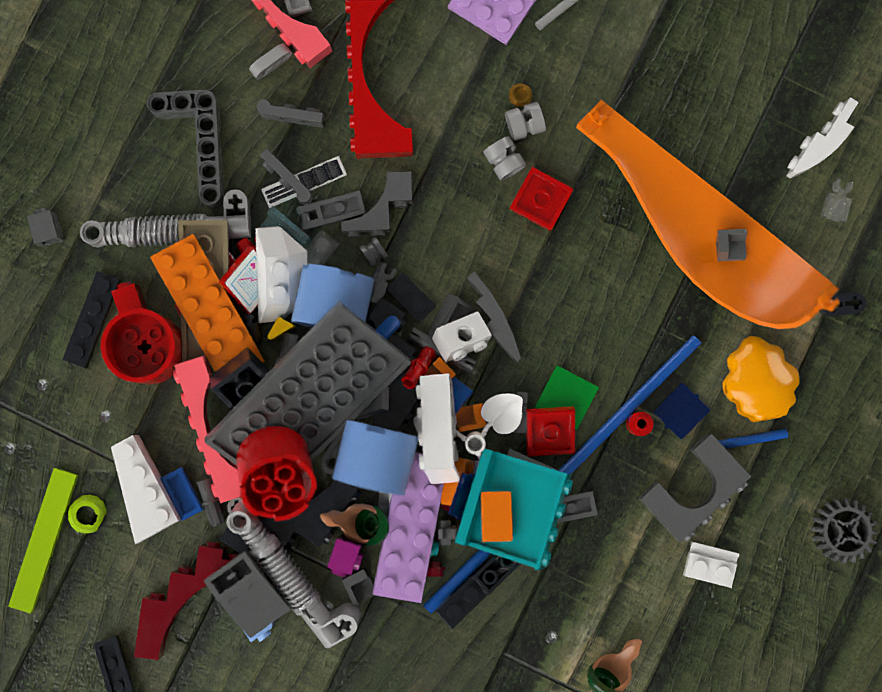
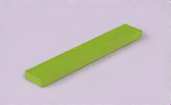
[8,468,79,614]

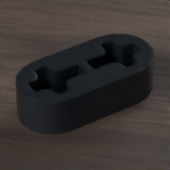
[820,292,866,317]

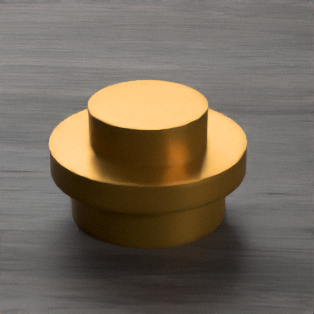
[509,83,532,107]

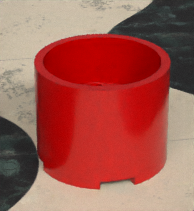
[101,309,182,384]
[236,426,316,521]

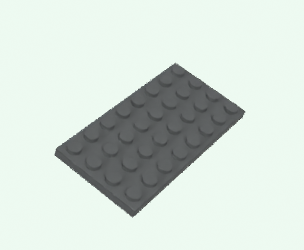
[204,301,411,465]

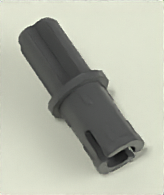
[197,478,224,527]

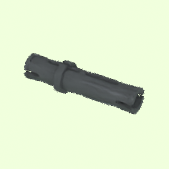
[407,327,477,374]

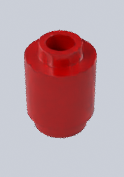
[626,412,653,436]

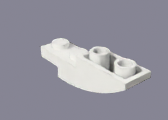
[786,97,858,178]

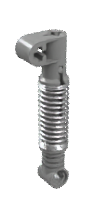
[80,189,251,247]
[227,501,361,648]

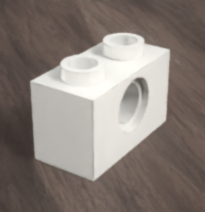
[432,311,492,363]

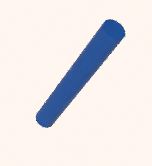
[718,428,788,449]

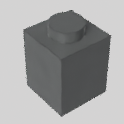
[27,208,64,247]

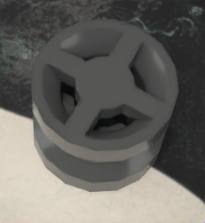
[359,236,388,267]

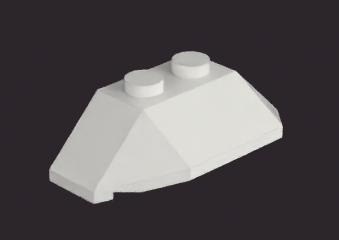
[256,226,307,323]

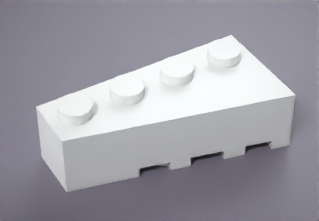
[416,373,460,484]
[111,435,181,544]

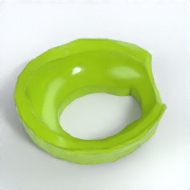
[68,495,107,534]

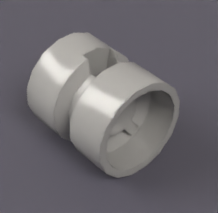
[505,102,546,141]
[483,136,526,181]

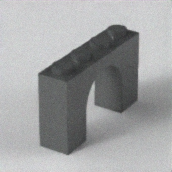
[638,434,751,542]

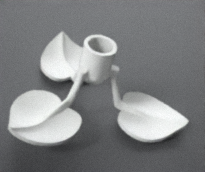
[413,393,523,489]

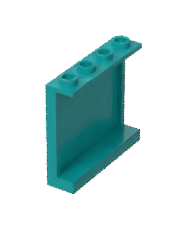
[455,448,573,570]

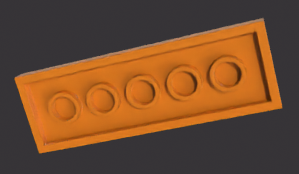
[150,234,265,372]

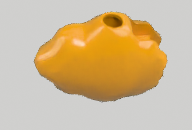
[722,336,800,422]

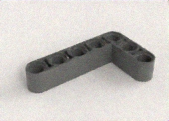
[147,90,224,209]

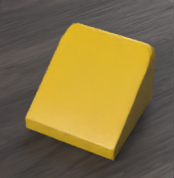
[267,317,297,341]

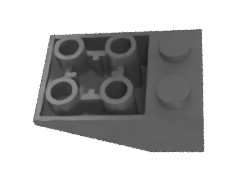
[204,549,291,638]

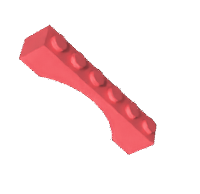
[251,0,332,68]
[173,355,241,503]

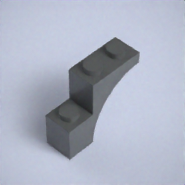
[341,171,413,238]

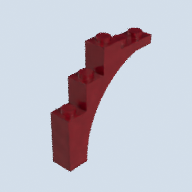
[134,541,270,660]

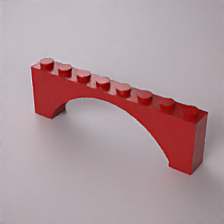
[345,0,413,159]

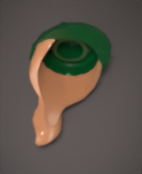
[320,503,389,545]
[587,639,642,692]

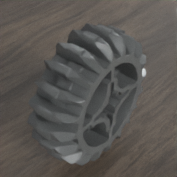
[811,498,879,564]

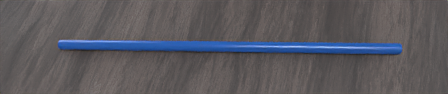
[423,335,701,614]

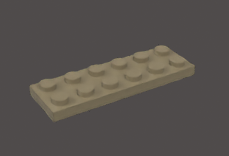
[178,220,230,365]

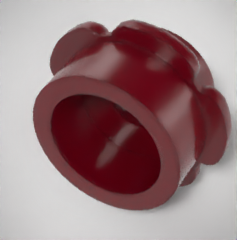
[426,562,446,577]

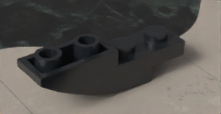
[435,554,521,629]

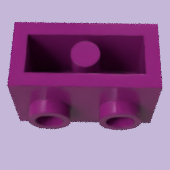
[327,535,364,577]

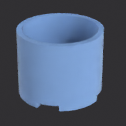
[291,264,374,328]
[332,420,418,496]

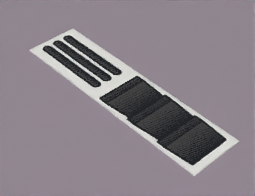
[261,156,347,208]

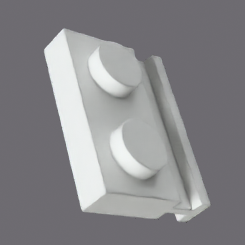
[683,541,739,588]

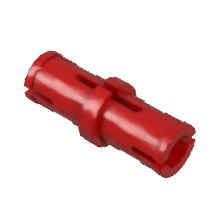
[401,347,436,389]

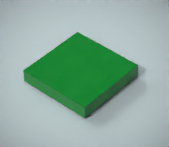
[534,365,599,430]

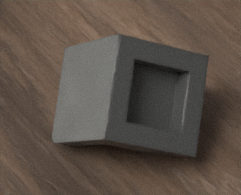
[716,229,747,261]
[342,567,374,606]

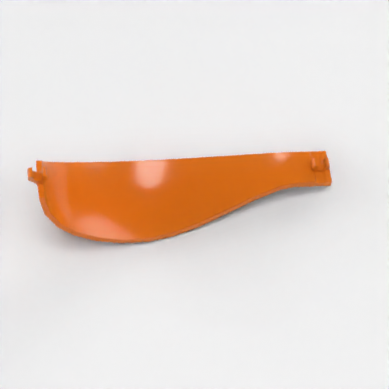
[576,100,839,329]

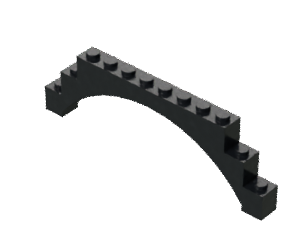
[220,298,421,554]

